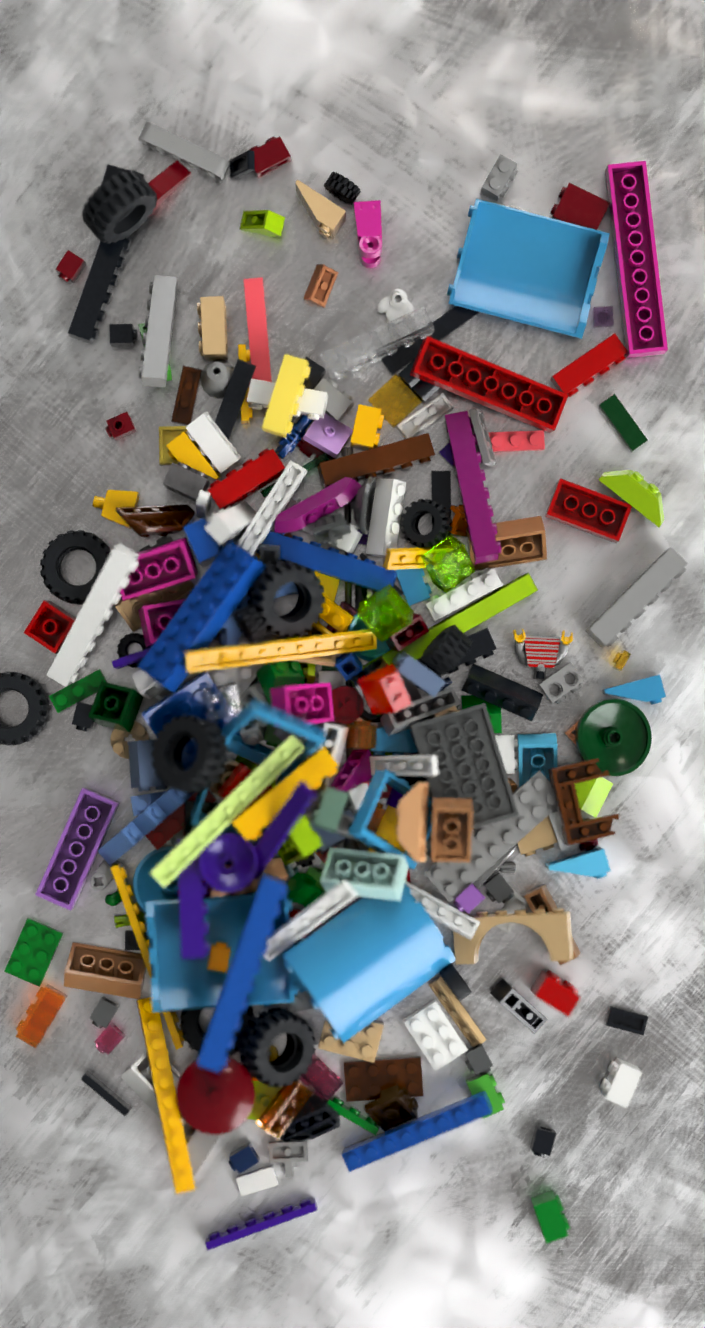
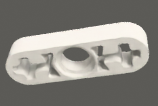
[196,490,211,519]

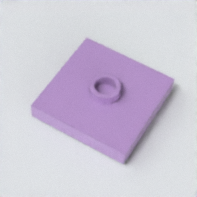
[303,413,353,458]

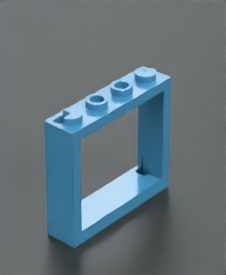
[348,769,432,870]

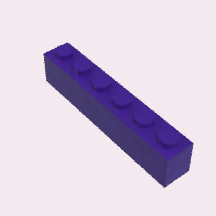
[177,839,209,960]

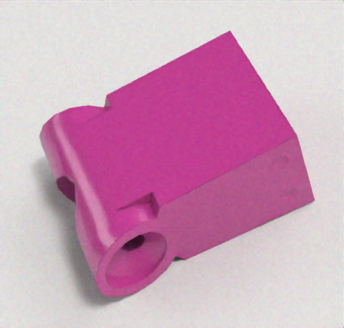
[354,200,382,269]

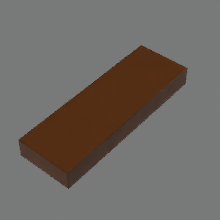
[171,366,202,426]

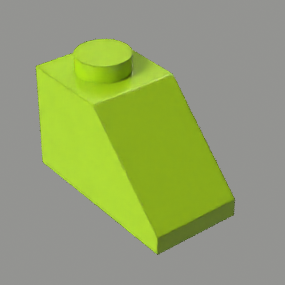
[239,210,285,236]

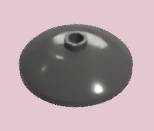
[351,477,376,534]

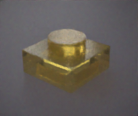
[612,650,631,671]

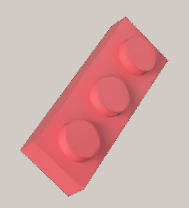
[488,430,545,452]

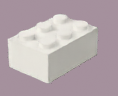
[403,999,468,1072]

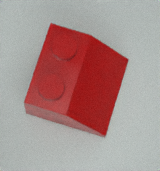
[357,664,412,714]

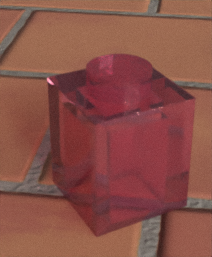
[94,1022,125,1055]

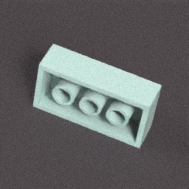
[320,847,409,901]

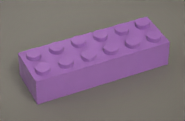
[35,788,120,911]

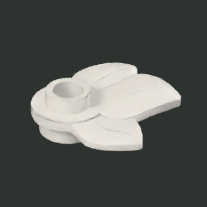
[377,289,415,327]

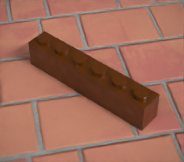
[317,433,435,489]

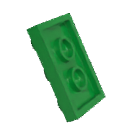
[4,918,63,987]

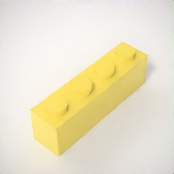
[262,354,311,438]

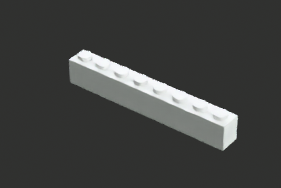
[46,543,140,687]

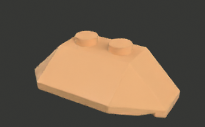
[396,782,429,862]

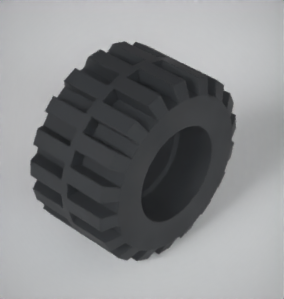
[400,499,452,548]
[421,625,472,676]

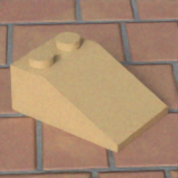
[295,179,346,239]

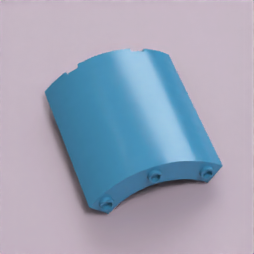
[447,199,610,339]
[283,883,456,1043]
[146,894,298,1012]

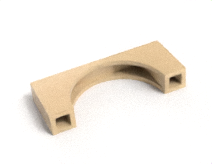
[453,908,574,965]

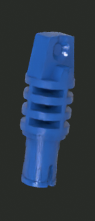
[275,415,313,458]

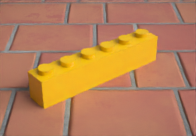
[232,747,339,841]

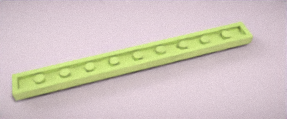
[150,734,306,887]

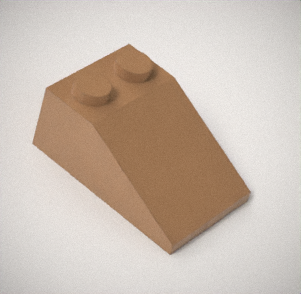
[431,798,473,862]

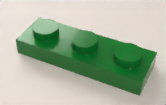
[49,669,108,713]
[326,1096,380,1135]

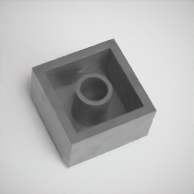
[163,462,210,502]

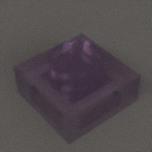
[593,306,614,328]

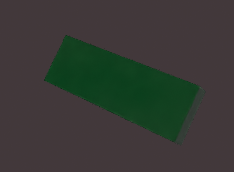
[599,394,648,452]

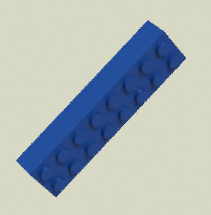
[138,539,266,693]

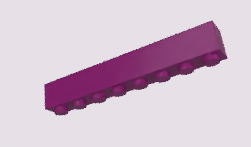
[445,411,502,564]

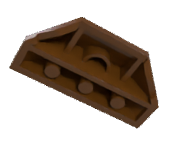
[116,505,195,537]

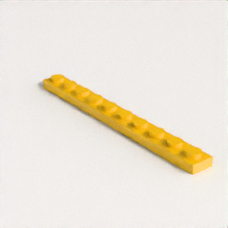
[185,628,377,673]
[111,863,184,1049]
[136,997,195,1194]

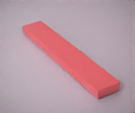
[244,277,272,382]

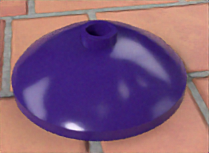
[199,833,258,893]

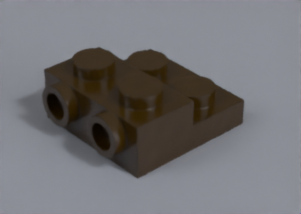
[364,1085,418,1132]

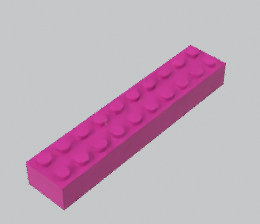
[605,161,668,358]

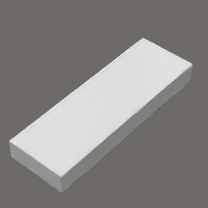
[396,393,454,439]

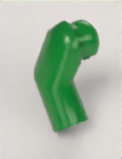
[105,882,128,906]

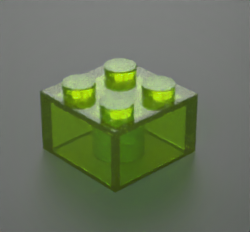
[421,535,475,593]
[357,584,414,642]

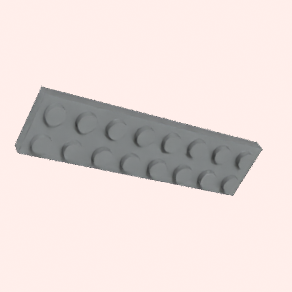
[424,771,558,903]

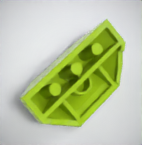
[599,470,664,527]

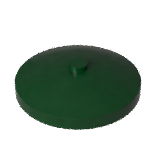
[576,699,652,776]

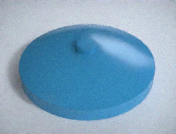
[132,846,179,914]

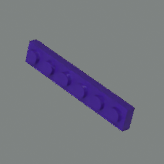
[205,1198,318,1250]

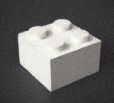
[600,1057,643,1108]

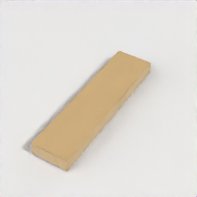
[428,977,486,1047]

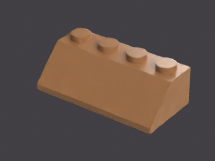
[466,516,547,571]
[64,942,146,1000]

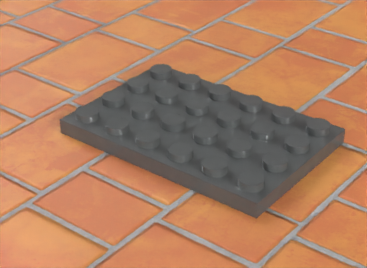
[410,703,519,829]

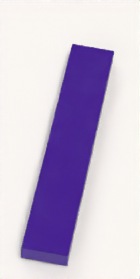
[254,781,316,880]

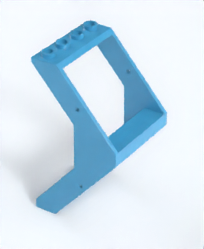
[191,699,326,847]

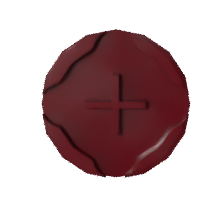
[331,685,364,724]

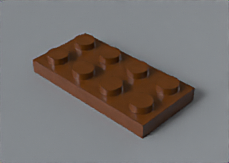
[344,1056,423,1102]

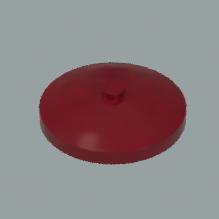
[176,1056,255,1135]

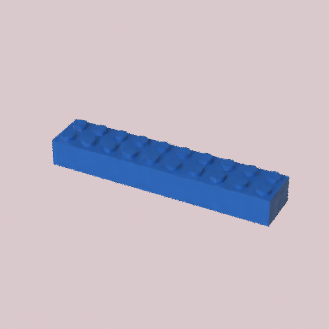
[197,872,288,1073]

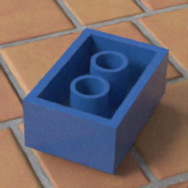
[183,518,223,567]

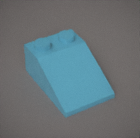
[518,733,557,788]
[545,847,611,879]

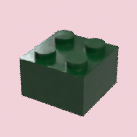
[88,681,144,732]

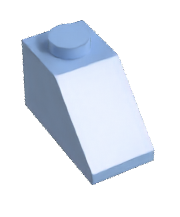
[131,791,166,816]

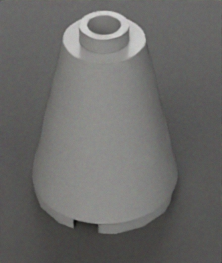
[200,360,235,398]

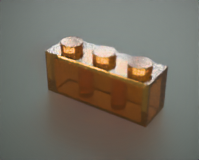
[16,984,68,1048]
[256,1081,313,1140]

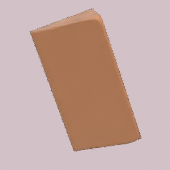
[303,264,338,308]

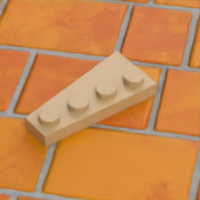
[114,580,195,632]

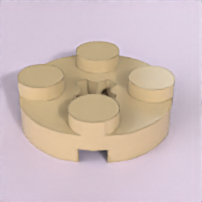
[110,721,150,759]

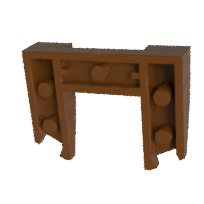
[548,758,619,845]

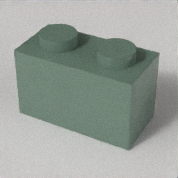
[311,786,349,834]

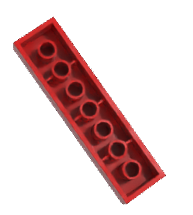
[410,336,568,433]

